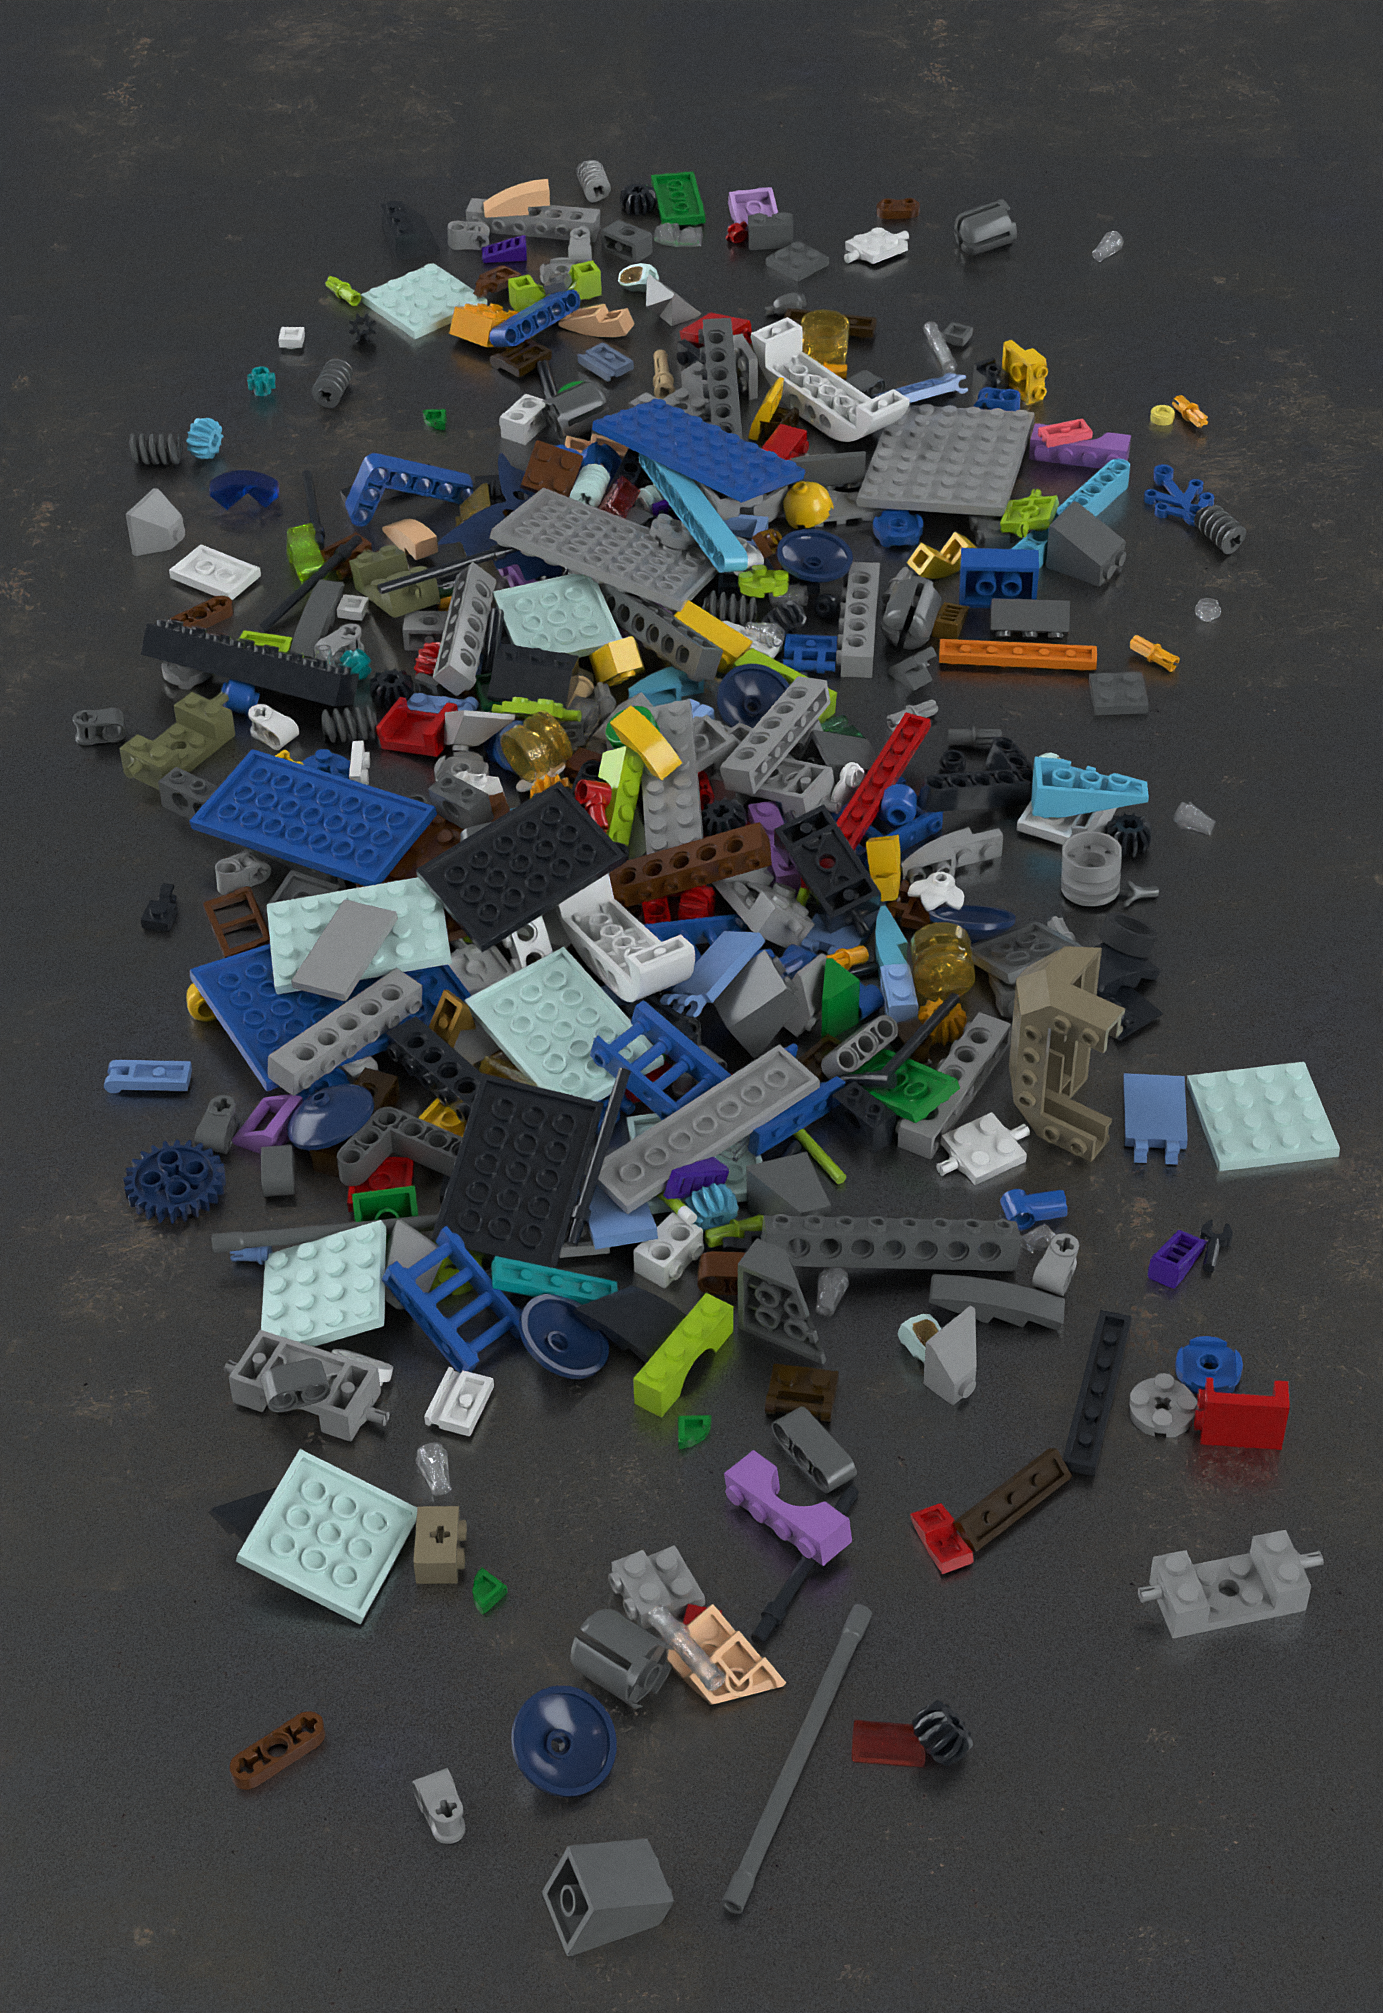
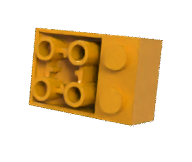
[449,303,519,347]

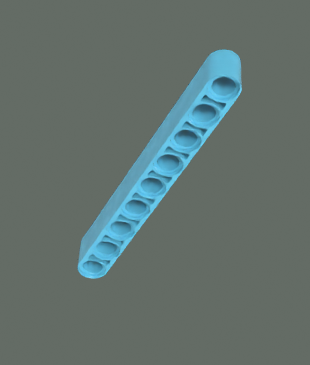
[639,453,748,573]
[1012,459,1130,568]

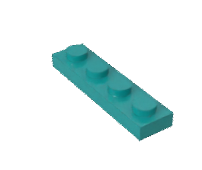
[491,1256,618,1305]

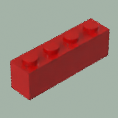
[761,424,809,460]

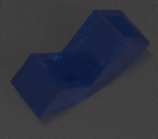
[209,470,279,510]

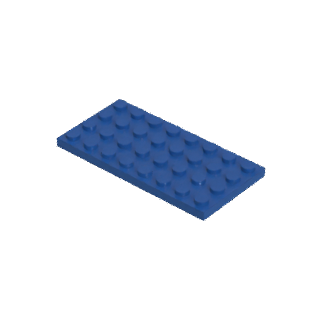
[592,399,805,503]
[189,749,437,886]

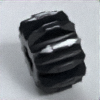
[619,183,656,216]
[761,601,807,640]
[369,668,414,710]
[701,796,747,837]
[1105,812,1152,857]
[912,1700,973,1766]

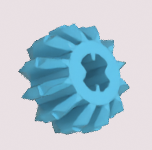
[186,418,223,459]
[685,1183,739,1232]

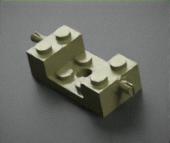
[349,545,441,618]
[119,692,235,790]

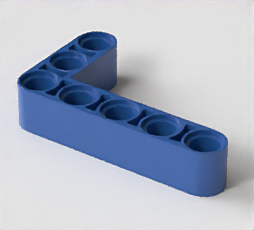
[345,453,474,526]

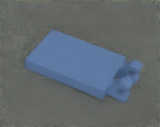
[871,373,968,403]
[801,901,888,955]
[660,931,766,1017]
[1123,1073,1188,1165]
[578,1175,658,1250]

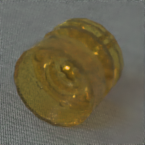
[801,309,850,365]
[500,710,572,783]
[910,922,975,1000]

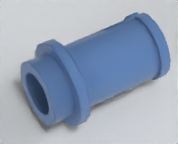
[230,1246,273,1265]

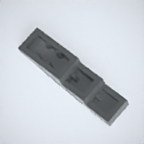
[289,579,345,659]
[929,1274,1065,1331]

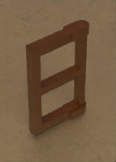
[203,886,270,958]

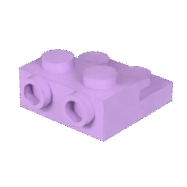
[728,187,778,231]

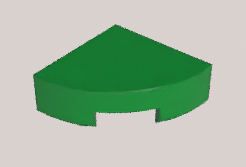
[423,409,447,430]
[678,1415,711,1449]
[472,1567,508,1615]

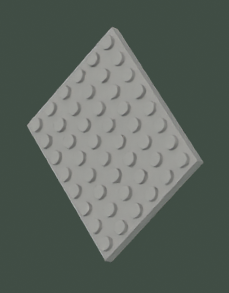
[857,404,1035,516]
[490,488,718,612]

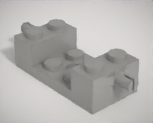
[629,362,709,421]
[710,758,841,821]
[712,867,815,948]
[224,1330,390,1442]
[1138,1530,1323,1639]

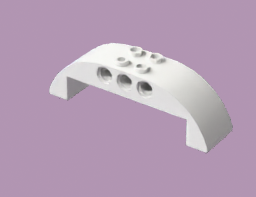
[751,317,910,442]
[554,873,695,1002]

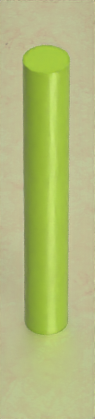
[793,1129,847,1184]

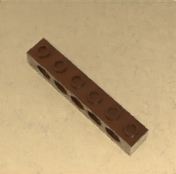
[609,822,772,908]

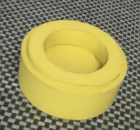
[1150,405,1175,426]

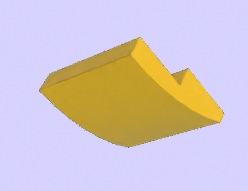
[748,377,784,441]

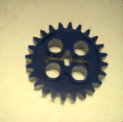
[123,1139,226,1224]

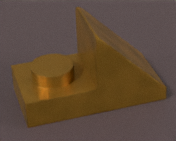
[429,990,476,1048]

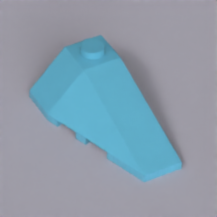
[1031,757,1149,818]

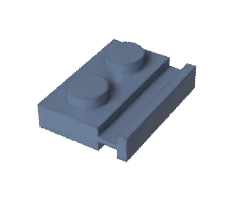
[578,343,634,381]

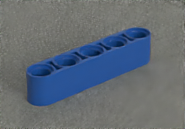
[489,290,581,347]

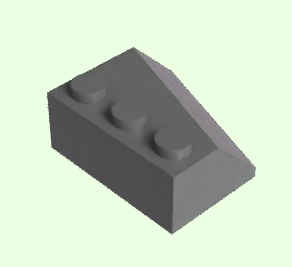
[738,1238,827,1365]

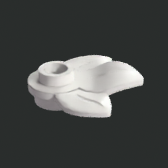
[831,762,866,807]
[908,872,964,912]

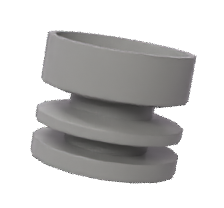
[1061,831,1122,906]

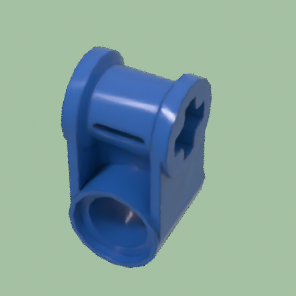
[974,387,1020,411]

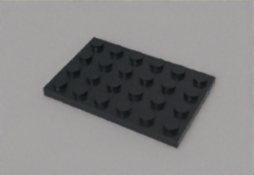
[416,781,626,953]
[431,1073,603,1269]

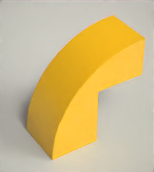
[906,532,977,579]
[610,705,682,780]
[866,835,901,902]

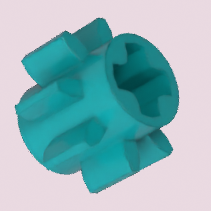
[247,366,276,396]
[339,648,372,680]

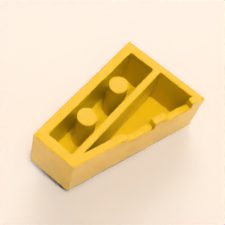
[674,600,753,674]
[589,636,646,687]

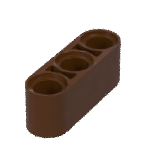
[697,1251,746,1296]

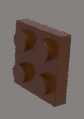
[520,440,583,498]

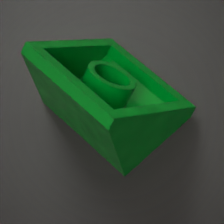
[821,958,860,1039]
[352,1185,421,1245]

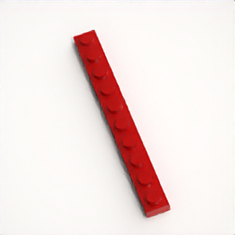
[801,712,931,890]

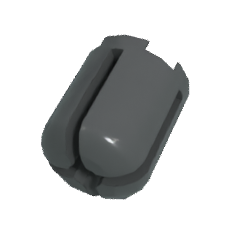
[954,199,1017,256]
[541,381,610,445]
[881,575,942,650]
[570,1609,674,1709]

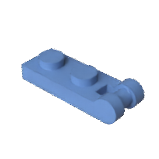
[407,693,479,714]
[104,1060,192,1094]

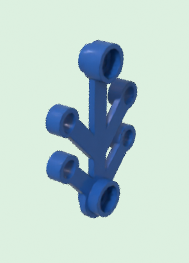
[1144,464,1214,527]

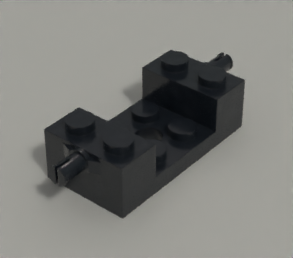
[774,804,881,938]

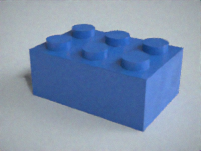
[959,548,1039,609]

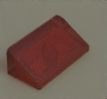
[598,476,641,519]
[852,1720,925,1767]

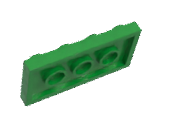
[651,171,706,228]
[849,1048,960,1123]

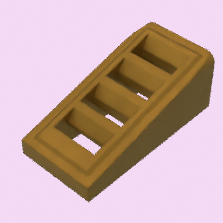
[932,602,969,639]

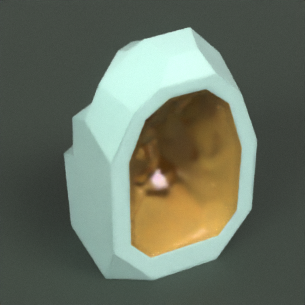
[618,263,659,293]
[897,1314,941,1364]

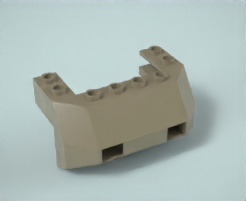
[1009,946,1125,1162]

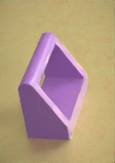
[232,1094,303,1154]

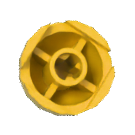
[783,481,834,529]

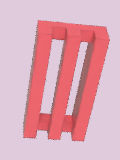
[1038,419,1093,448]

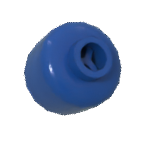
[221,679,260,715]
[881,784,917,825]

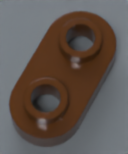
[876,198,920,219]

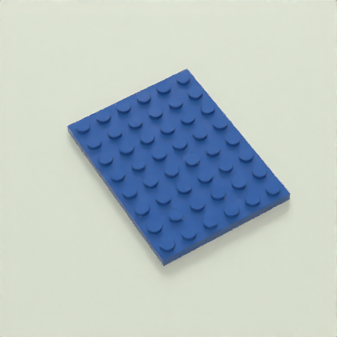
[190,944,475,1091]

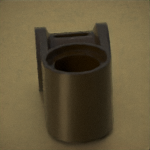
[764,404,799,441]
[890,1017,932,1067]

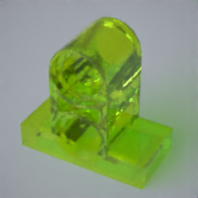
[286,523,327,584]

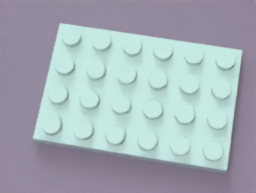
[267,877,452,994]
[464,947,664,1102]

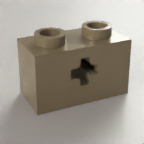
[413,1506,467,1584]

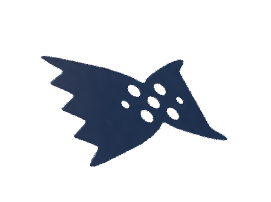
[438,453,562,581]

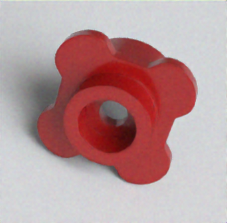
[726,222,748,244]

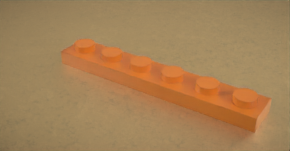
[939,639,1097,671]

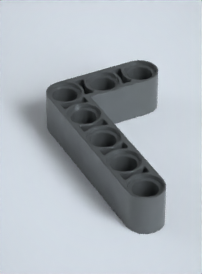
[337,1107,463,1186]

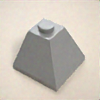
[126,488,185,556]
[443,710,515,751]
[783,953,826,1037]
[385,1220,442,1309]
[923,1305,977,1406]

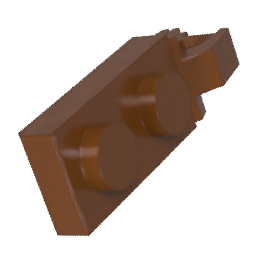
[473,265,521,298]

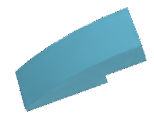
[628,666,704,706]
[875,905,908,979]

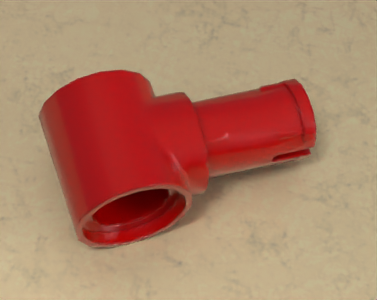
[575,779,612,832]

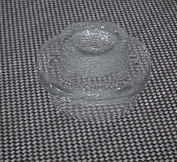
[1195,598,1221,621]

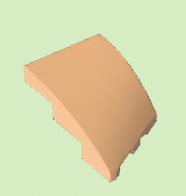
[666,1604,786,1705]

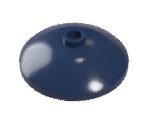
[777,529,853,583]
[717,664,790,728]
[929,904,1016,944]
[287,1084,374,1150]
[519,1294,609,1379]
[511,1685,617,1797]

